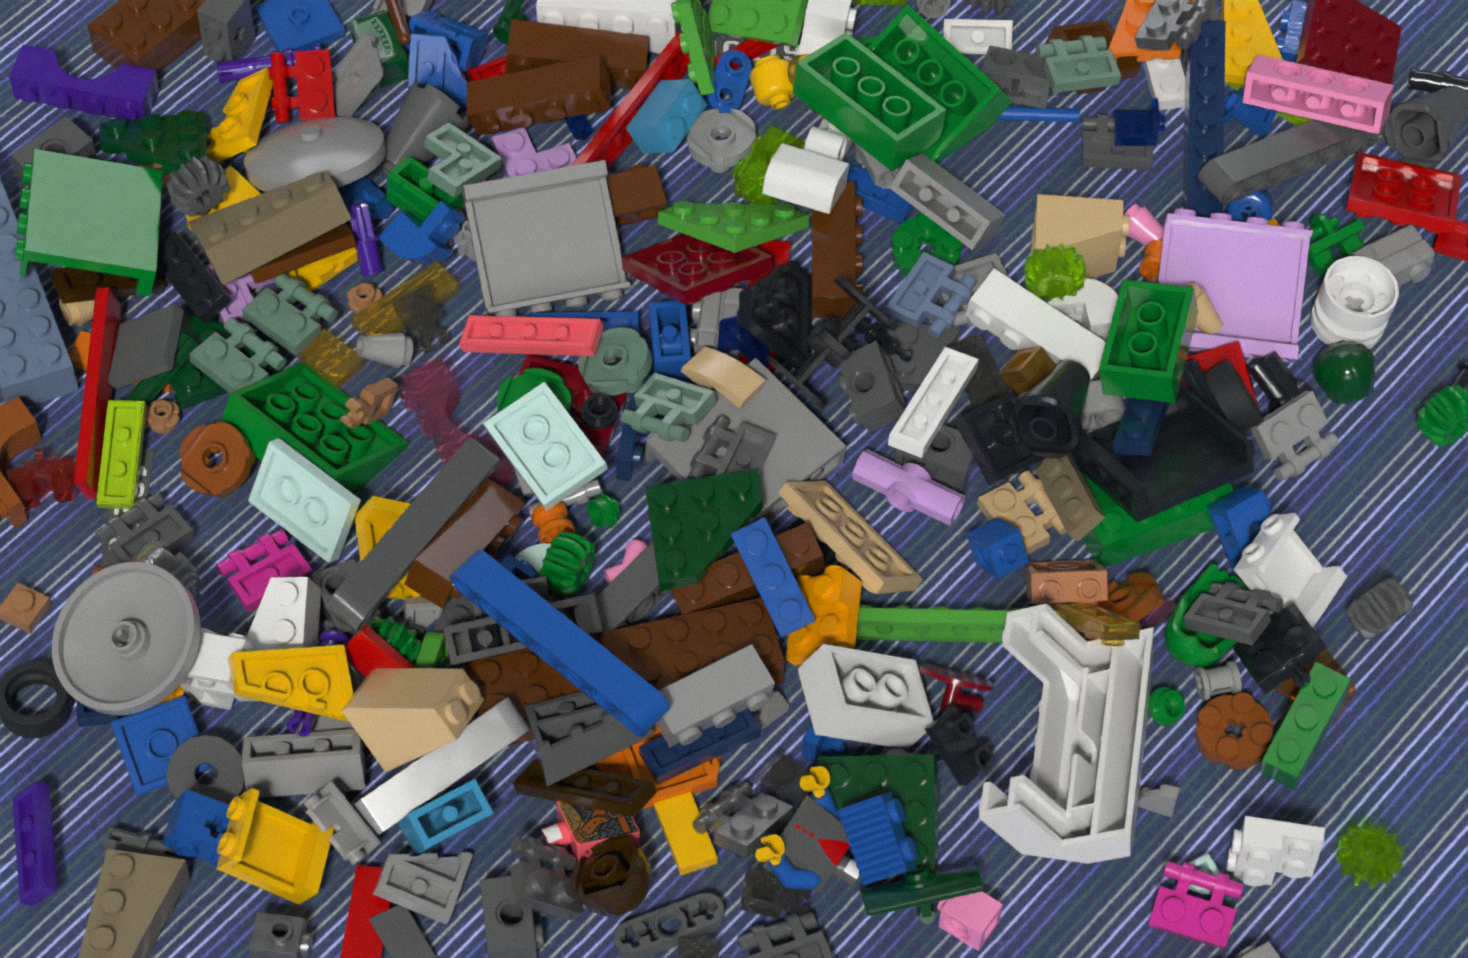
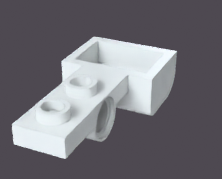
[762,118,854,214]

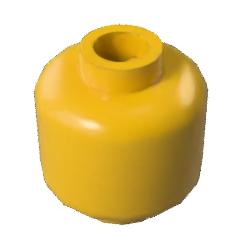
[749,55,795,110]

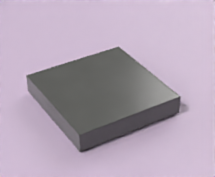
[108,304,184,389]

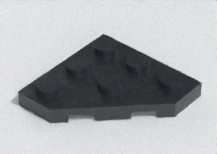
[737,260,812,370]

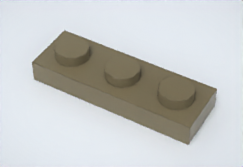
[1035,452,1105,542]

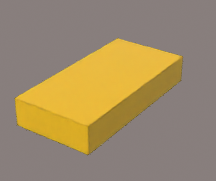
[654,792,717,876]

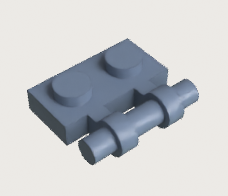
[886,252,977,339]

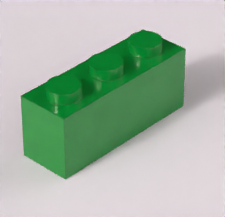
[1261,662,1351,791]

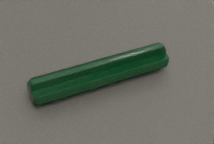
[125,333,198,406]

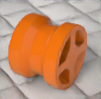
[1139,240,1163,283]
[530,501,575,544]

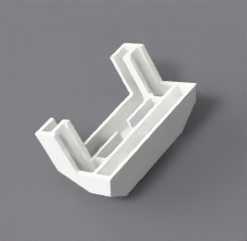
[979,604,1154,864]

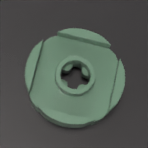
[578,327,653,395]

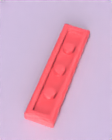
[459,315,604,356]

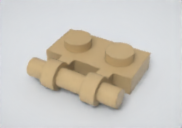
[977,471,1067,555]

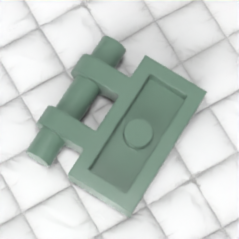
[1036,35,1121,93]
[242,273,338,356]
[190,317,286,393]
[621,373,717,442]

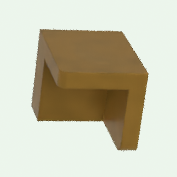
[999,347,1056,398]

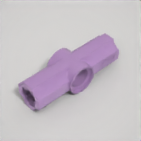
[852,449,966,526]

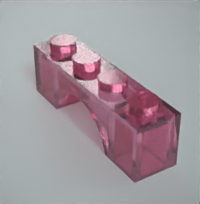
[400,357,515,488]

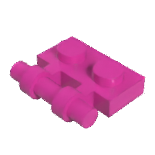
[216,529,313,613]
[1148,861,1244,950]

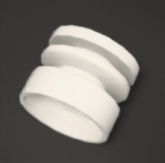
[1310,256,1399,349]

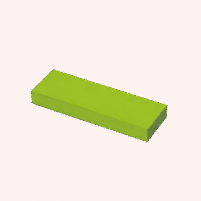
[96,400,147,509]

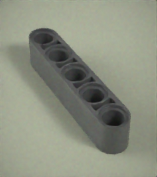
[595,541,670,632]

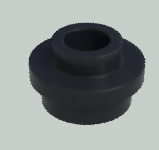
[581,393,618,429]

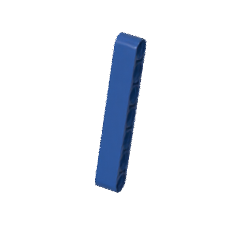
[450,549,670,737]

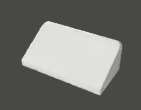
[943,19,1013,55]

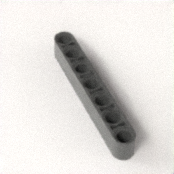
[1198,119,1385,205]
[325,437,501,631]

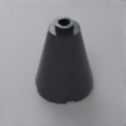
[1008,361,1090,459]

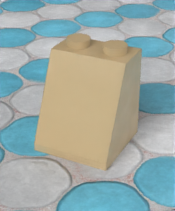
[1029,194,1130,295]
[341,668,484,772]

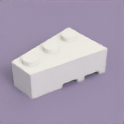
[233,577,321,702]

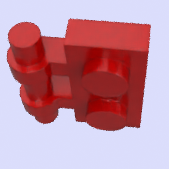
[268,49,336,124]

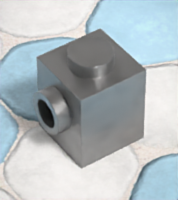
[249,912,313,958]

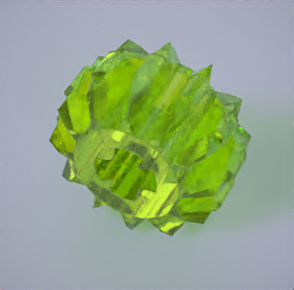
[1024,243,1086,302]
[1335,820,1404,890]

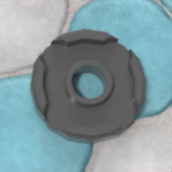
[166,735,244,804]

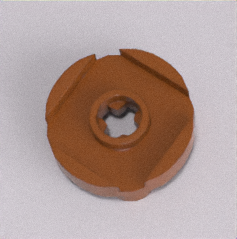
[179,422,255,498]
[1087,572,1165,634]
[1195,692,1274,770]

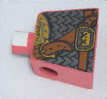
[541,770,640,862]

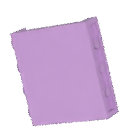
[1157,209,1313,363]

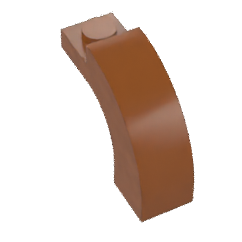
[0,396,42,529]

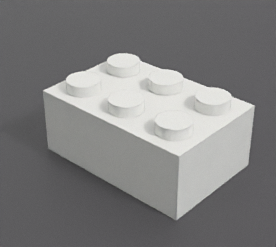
[798,644,934,749]

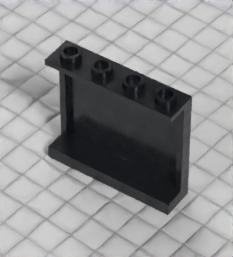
[1070,383,1255,522]

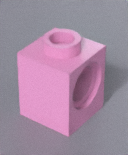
[937,891,1003,951]

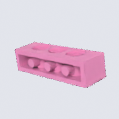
[1242,54,1394,134]

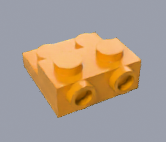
[786,565,862,666]

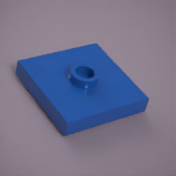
[254,0,346,53]
[110,696,211,796]

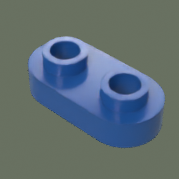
[705,50,752,113]

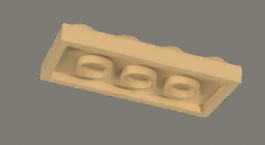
[778,480,923,594]

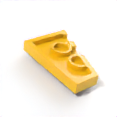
[1221,0,1283,85]
[207,67,273,163]
[228,645,353,722]

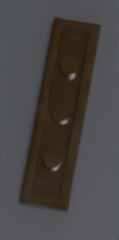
[513,759,657,817]

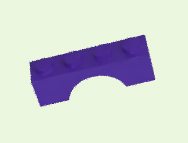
[9,45,160,120]

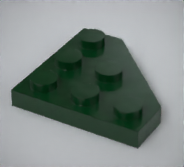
[99,110,208,174]
[168,312,282,410]
[645,468,764,591]
[818,754,938,875]

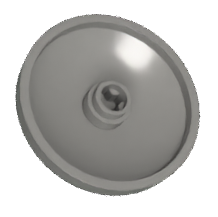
[244,117,386,192]
[52,562,201,715]

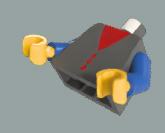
[755,766,860,892]

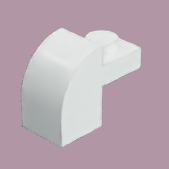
[1045,278,1118,342]

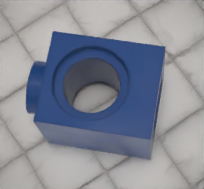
[967,518,1030,579]

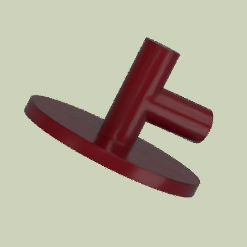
[919,664,994,718]

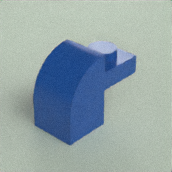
[379,201,466,266]

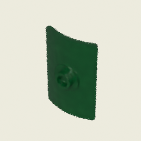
[859,864,983,924]

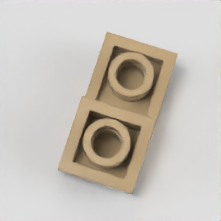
[681,347,766,409]

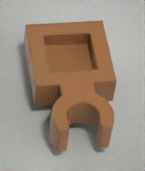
[340,377,398,429]

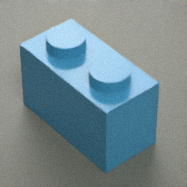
[626,79,707,154]
[398,779,494,856]

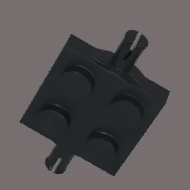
[1233,602,1327,694]

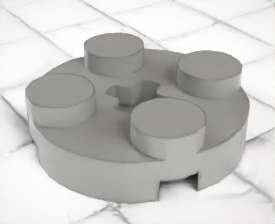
[687,108,757,173]

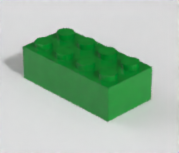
[792,32,946,171]

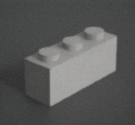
[889,154,1006,250]
[656,644,775,748]
[242,729,366,798]

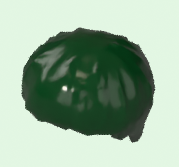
[1313,341,1376,404]

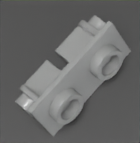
[304,781,381,865]

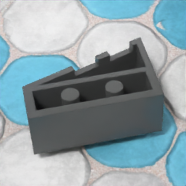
[524,691,653,786]

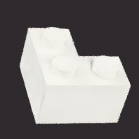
[794,0,857,73]
[179,628,256,710]

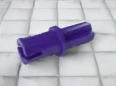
[348,203,384,276]

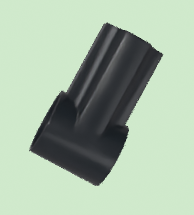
[1248,350,1318,413]

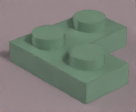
[424,122,502,198]

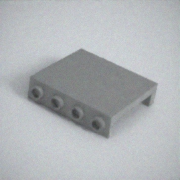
[462,160,630,316]
[645,358,846,548]

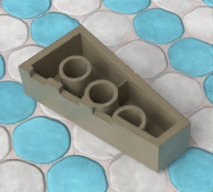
[188,170,352,285]
[78,849,191,958]

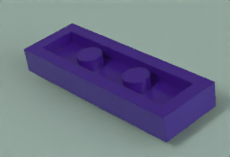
[12,781,57,907]

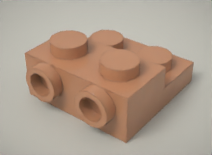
[1022,559,1108,609]

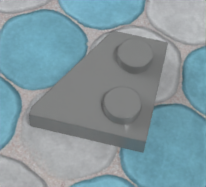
[373,852,473,924]

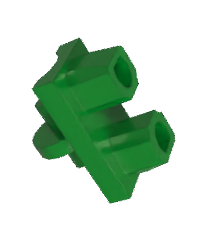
[1307,213,1365,277]

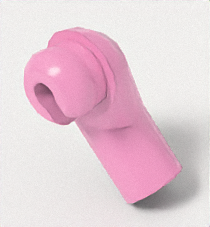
[604,539,647,585]

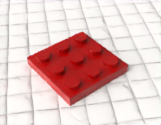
[1346,152,1462,234]

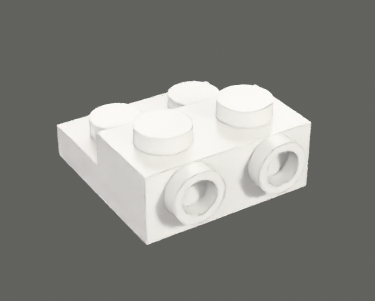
[1226,816,1325,886]

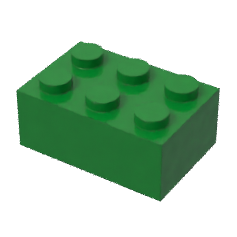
[1099,280,1198,403]

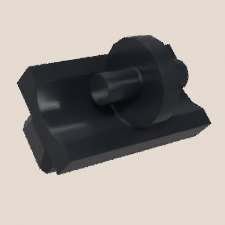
[924,706,995,786]

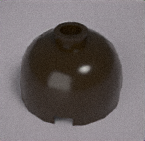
[570,836,652,917]

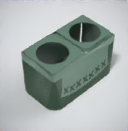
[349,10,409,91]

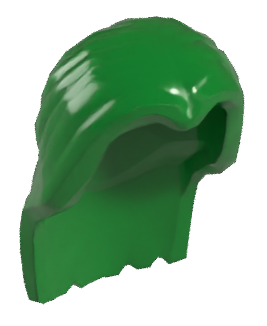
[1164,563,1249,668]

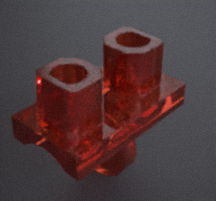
[6,448,76,510]

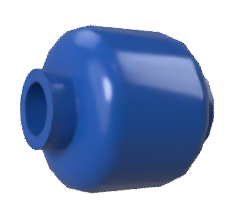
[1227,189,1274,222]

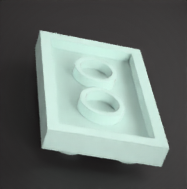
[483,382,608,511]
[248,438,361,563]

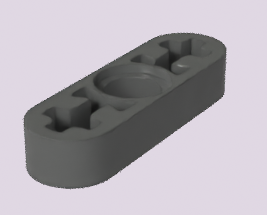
[614,893,724,958]

